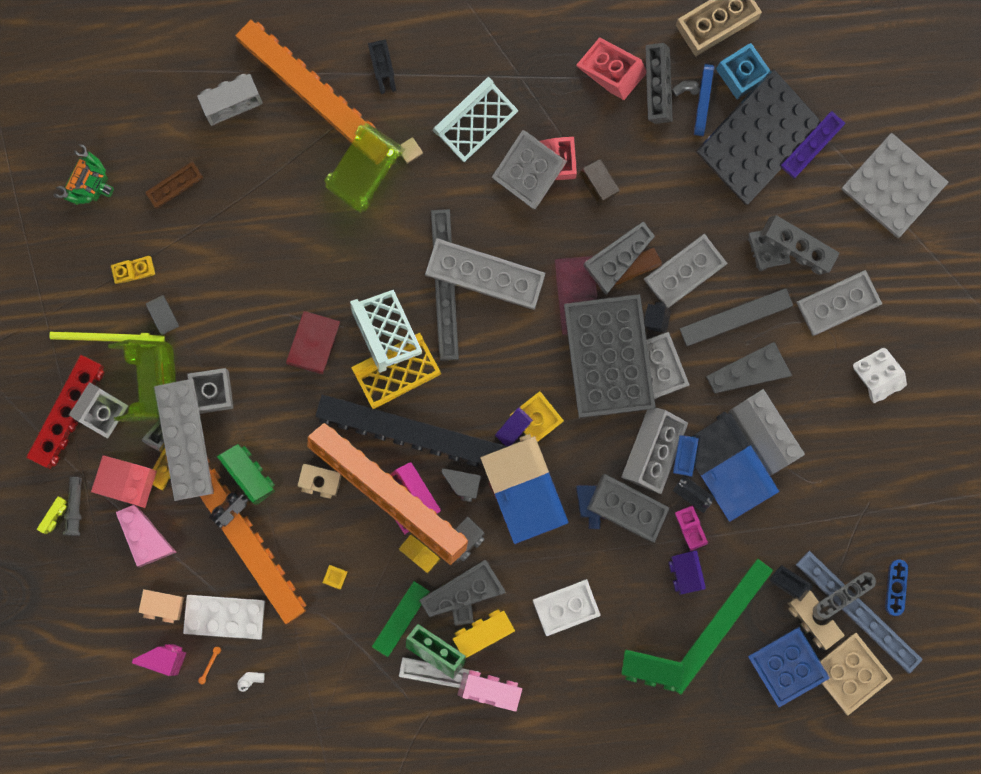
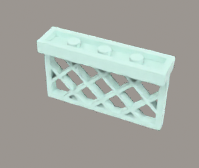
[432,77,518,162]
[350,290,422,373]

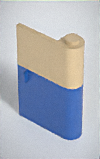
[480,434,569,544]

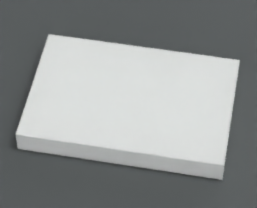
[533,579,601,636]

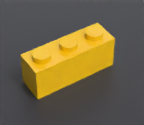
[453,609,515,658]

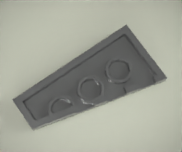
[419,560,506,618]

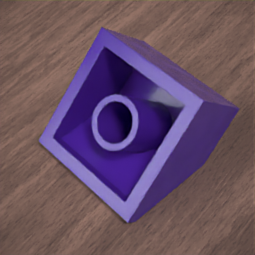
[668,551,706,595]

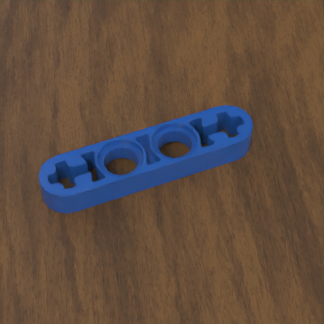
[694,64,714,136]

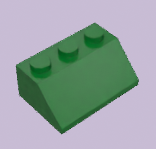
[217,444,275,505]
[622,649,685,692]

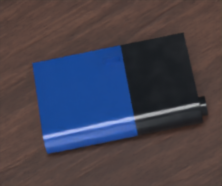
[691,411,780,522]

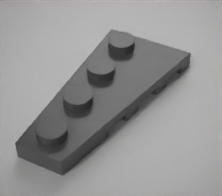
[583,222,655,295]
[706,342,792,394]

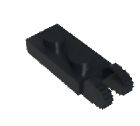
[368,39,396,94]

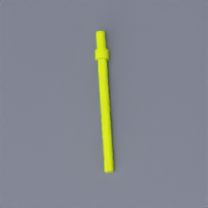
[50,332,165,344]

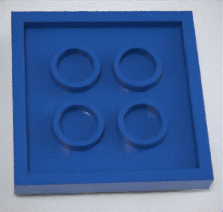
[748,627,830,707]

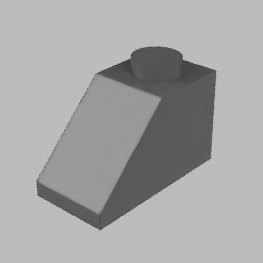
[442,468,480,502]

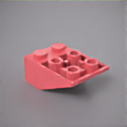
[540,137,577,180]

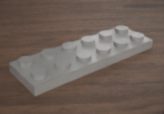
[425,238,545,310]
[154,379,214,501]

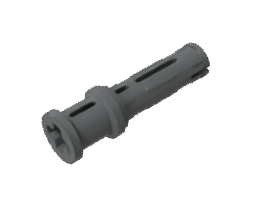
[63,477,82,536]

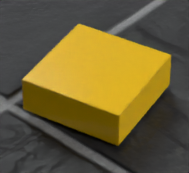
[322,565,348,590]

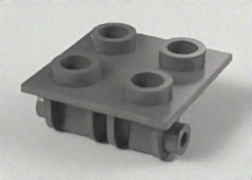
[748,231,791,271]

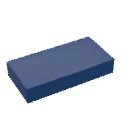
[673,435,699,476]

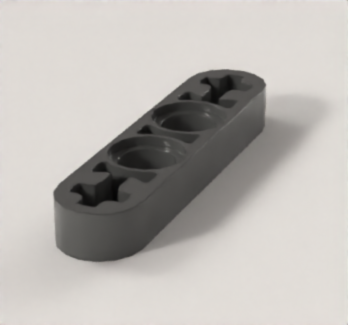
[813,572,876,620]

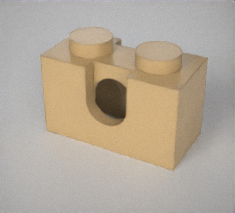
[298,464,342,499]

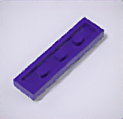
[781,111,846,179]

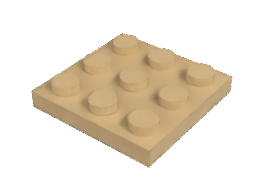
[820,633,893,715]

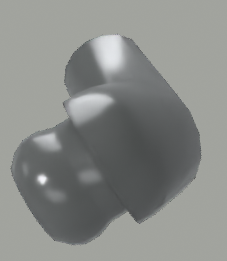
[672,80,700,97]

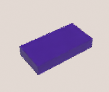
[495,407,533,447]

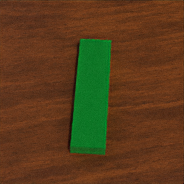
[372,581,430,657]

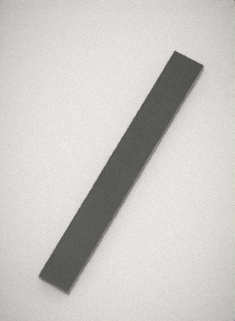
[431,209,459,361]

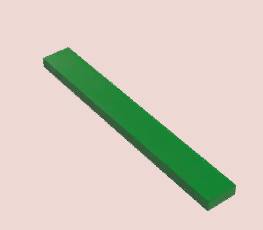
[675,559,773,695]

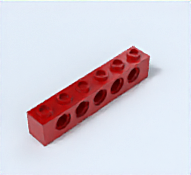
[26,355,105,469]

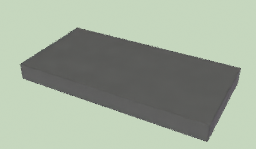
[587,474,669,543]

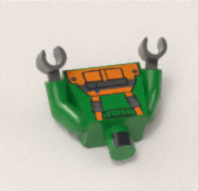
[53,144,114,205]

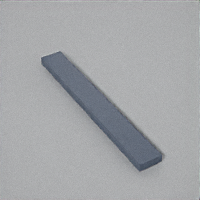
[796,551,923,674]

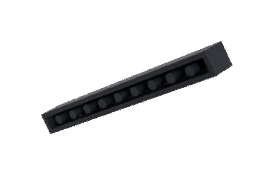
[315,394,507,467]

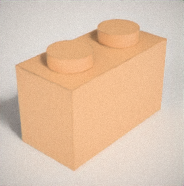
[139,589,184,623]

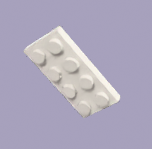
[183,595,265,639]

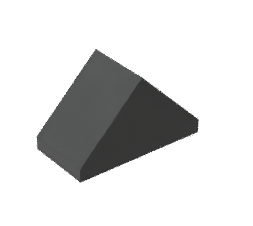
[142,419,165,452]

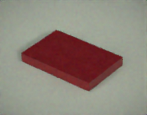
[286,311,340,374]

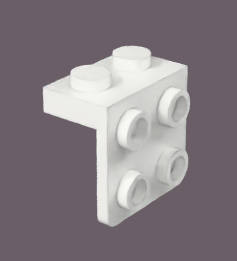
[853,348,907,403]

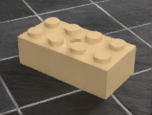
[676,0,762,57]

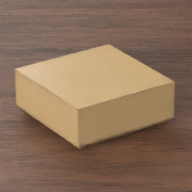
[397,137,423,164]

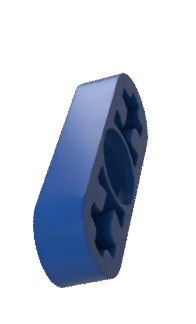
[885,560,908,616]

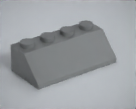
[728,389,805,476]
[621,408,688,494]

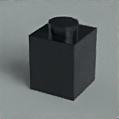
[644,302,671,333]

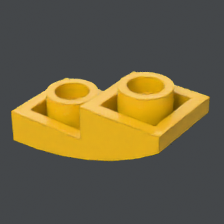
[111,256,155,284]

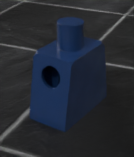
[576,485,603,529]

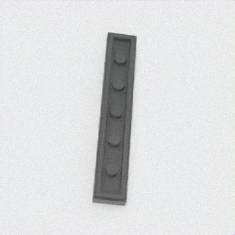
[679,288,793,347]

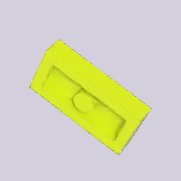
[37,496,68,534]

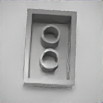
[197,74,263,126]

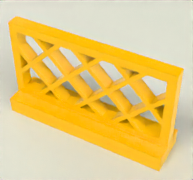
[351,333,441,409]

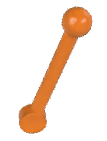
[198,647,221,684]

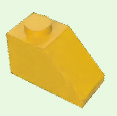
[399,535,440,574]

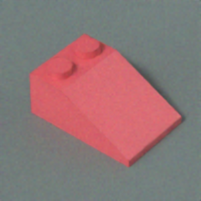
[577,37,646,100]
[91,455,157,508]

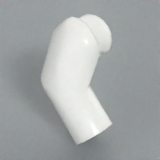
[237,672,265,692]

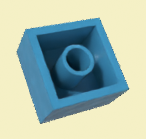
[716,43,770,99]

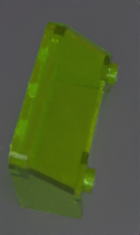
[108,339,176,422]

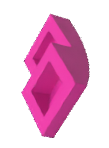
[675,506,708,551]

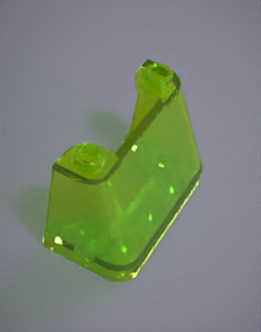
[324,123,405,213]

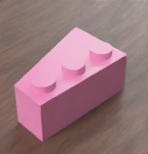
[116,505,176,567]
[458,670,522,711]

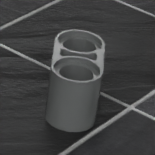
[146,295,179,335]

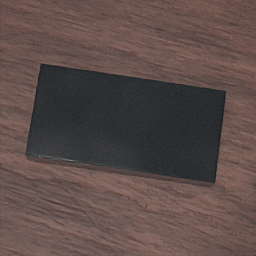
[769,565,812,602]

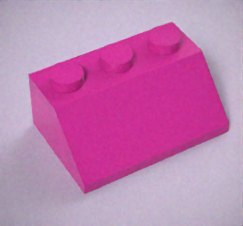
[390,462,441,535]
[132,644,186,676]

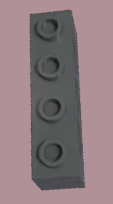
[646,43,673,124]
[759,215,839,275]

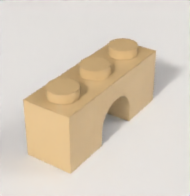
[788,591,845,650]

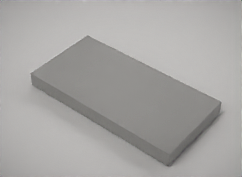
[644,234,728,308]
[796,270,882,336]

